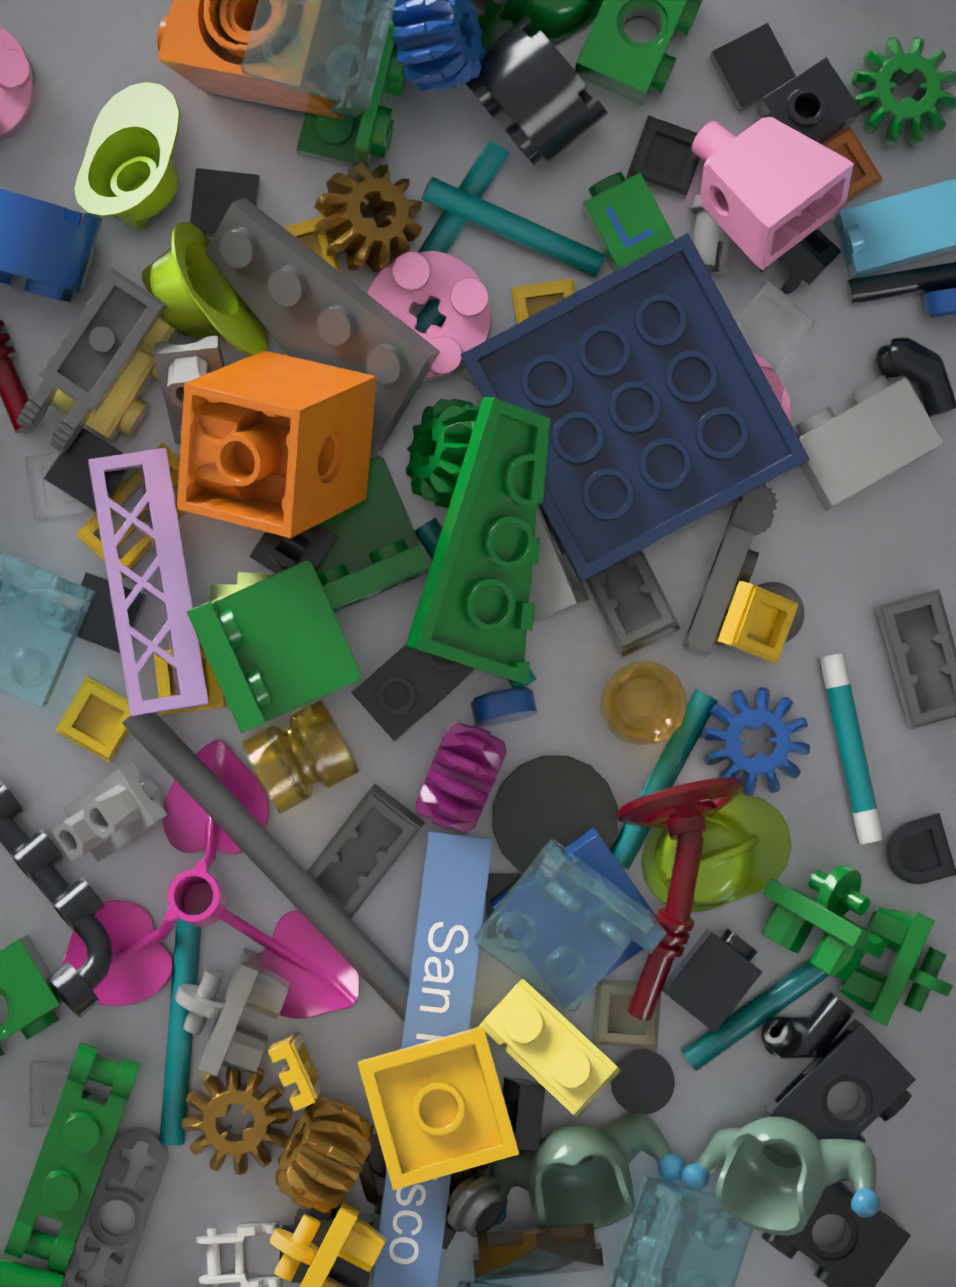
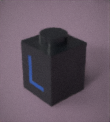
[662,928,762,1033]

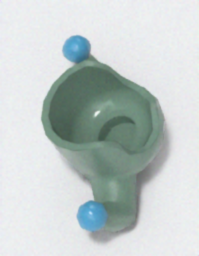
[490,1113,686,1230]
[681,1117,881,1236]

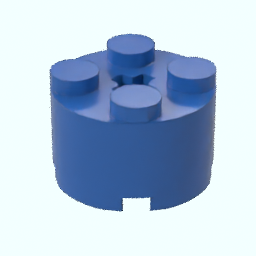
[0,189,103,302]

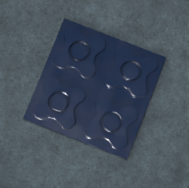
[460,233,810,582]

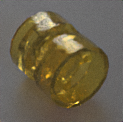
[600,661,687,745]
[242,699,360,814]

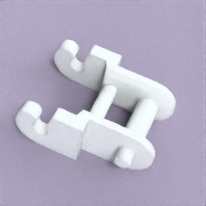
[196,1222,283,1287]

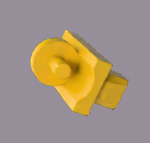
[269,1200,387,1287]

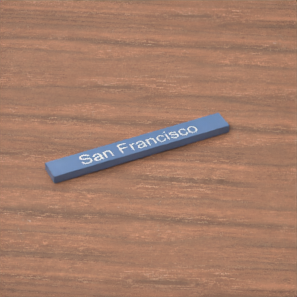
[371,831,493,1287]

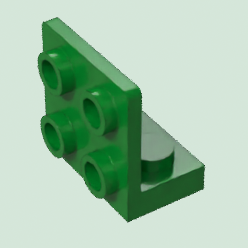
[296,22,407,172]
[317,456,430,613]
[186,561,362,733]

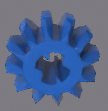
[390,0,485,92]
[701,687,810,796]

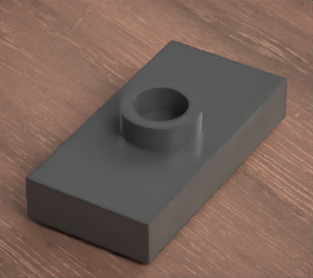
[586,550,680,657]
[875,589,956,729]
[307,784,425,918]

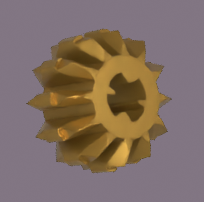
[314,162,423,272]
[182,1068,292,1175]
[275,1096,373,1213]

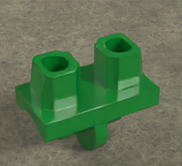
[762,865,888,982]
[838,906,953,1026]

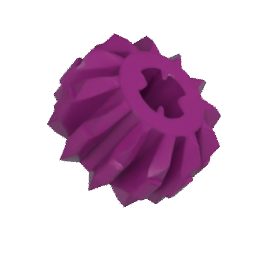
[416,722,507,834]

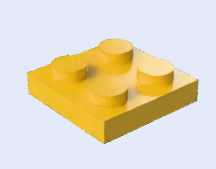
[358,1026,519,1190]

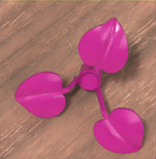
[60,740,360,1019]

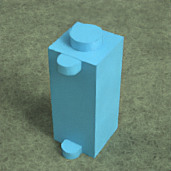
[833,178,956,280]

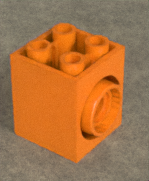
[157,0,374,119]
[177,350,377,538]

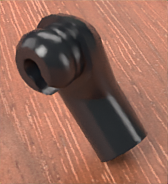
[875,337,956,417]
[761,992,855,1059]

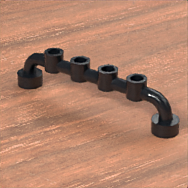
[0,781,113,1018]

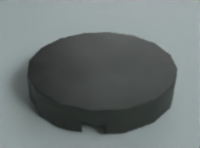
[492,756,618,874]

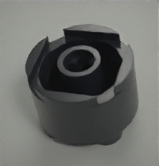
[465,15,608,166]

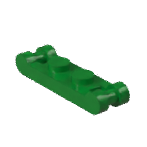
[4,1042,141,1274]

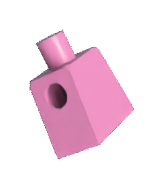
[692,117,854,270]

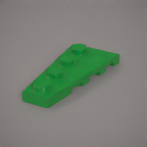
[405,397,550,685]

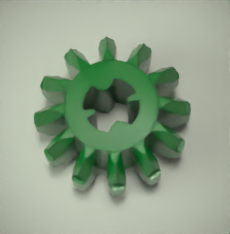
[851,37,956,146]
[406,398,480,508]

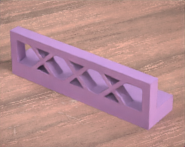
[88,448,209,717]

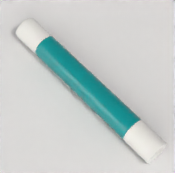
[819,653,884,844]

